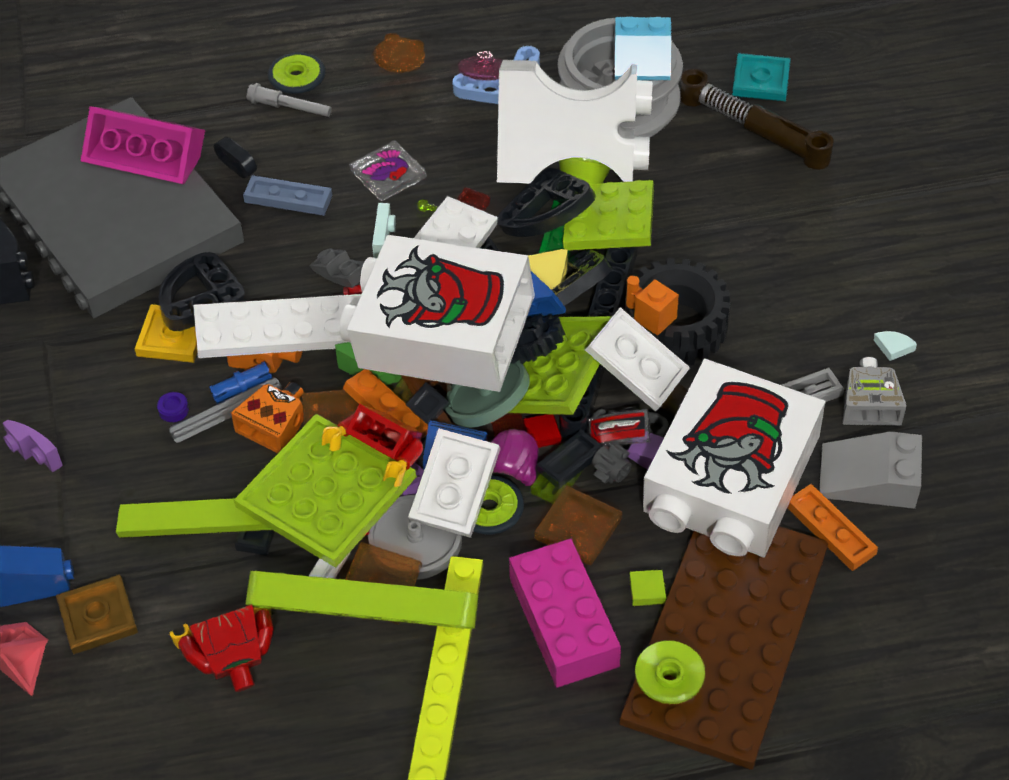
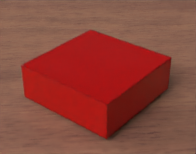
[523,414,561,448]

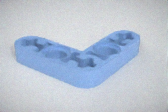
[453,46,540,104]

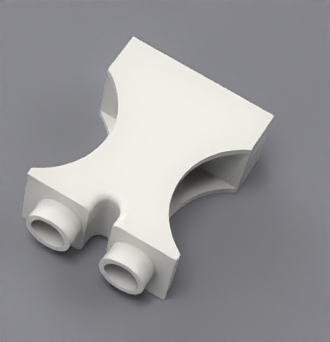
[497,60,652,183]

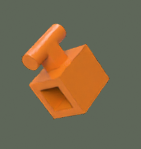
[626,276,679,336]

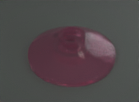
[458,52,503,80]

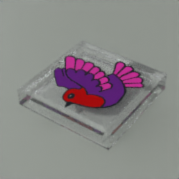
[350,140,427,202]

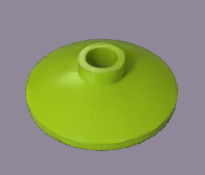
[635,641,705,704]

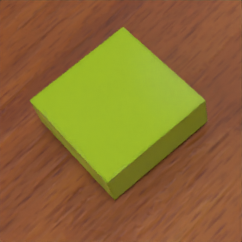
[629,570,666,606]

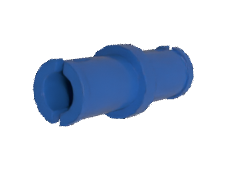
[209,361,272,404]

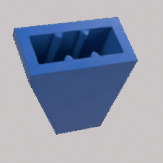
[0,546,74,607]

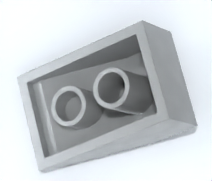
[819,432,922,509]

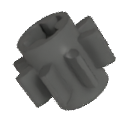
[592,444,632,484]

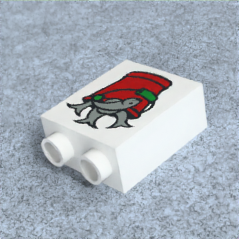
[340,235,535,392]
[643,358,825,558]

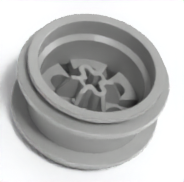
[558,18,683,137]

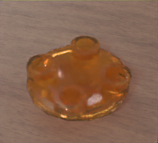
[373,33,425,73]

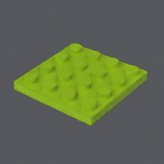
[508,316,612,415]
[234,414,417,568]

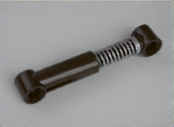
[680,69,834,170]

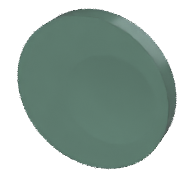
[445,360,530,428]

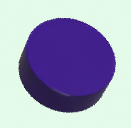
[157,392,189,422]

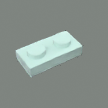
[372,203,396,258]

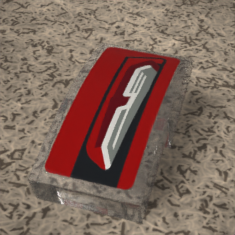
[588,409,650,447]

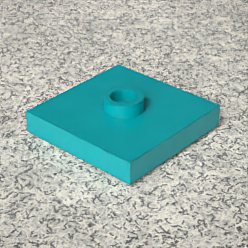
[732,53,790,101]

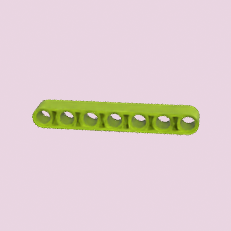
[245,571,479,629]

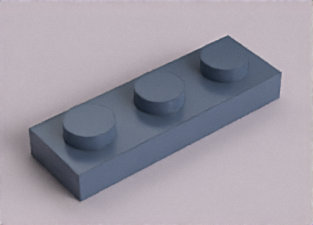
[243,175,332,215]

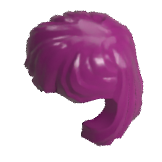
[491,429,538,486]

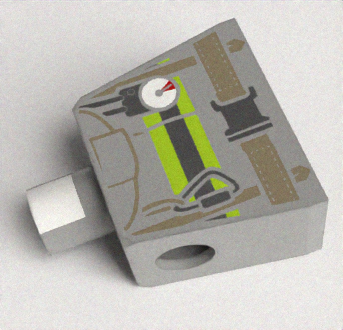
[842,357,906,425]

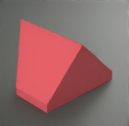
[0,622,48,696]

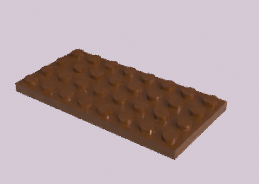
[620,526,828,770]

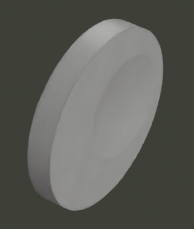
[368,495,462,580]

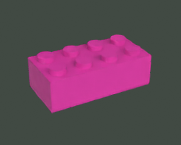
[509,539,621,688]

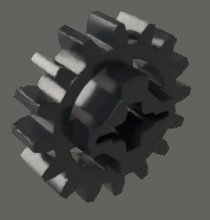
[511,314,565,364]

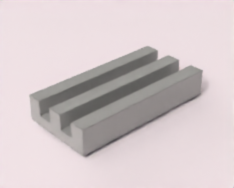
[782,368,844,402]

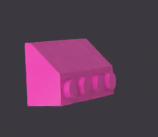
[81,106,205,184]

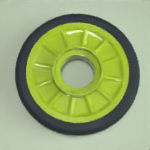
[268,53,325,94]
[473,475,524,534]

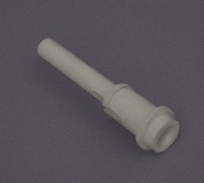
[247,83,331,117]

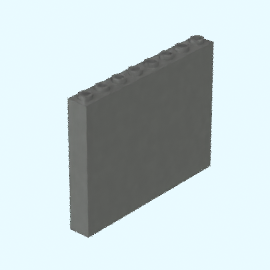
[0,97,244,318]

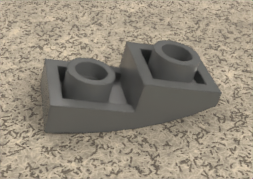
[310,248,365,288]

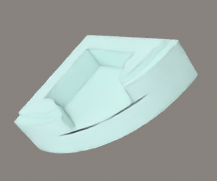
[874,331,917,361]

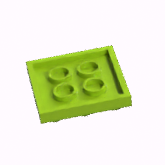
[563,180,654,250]

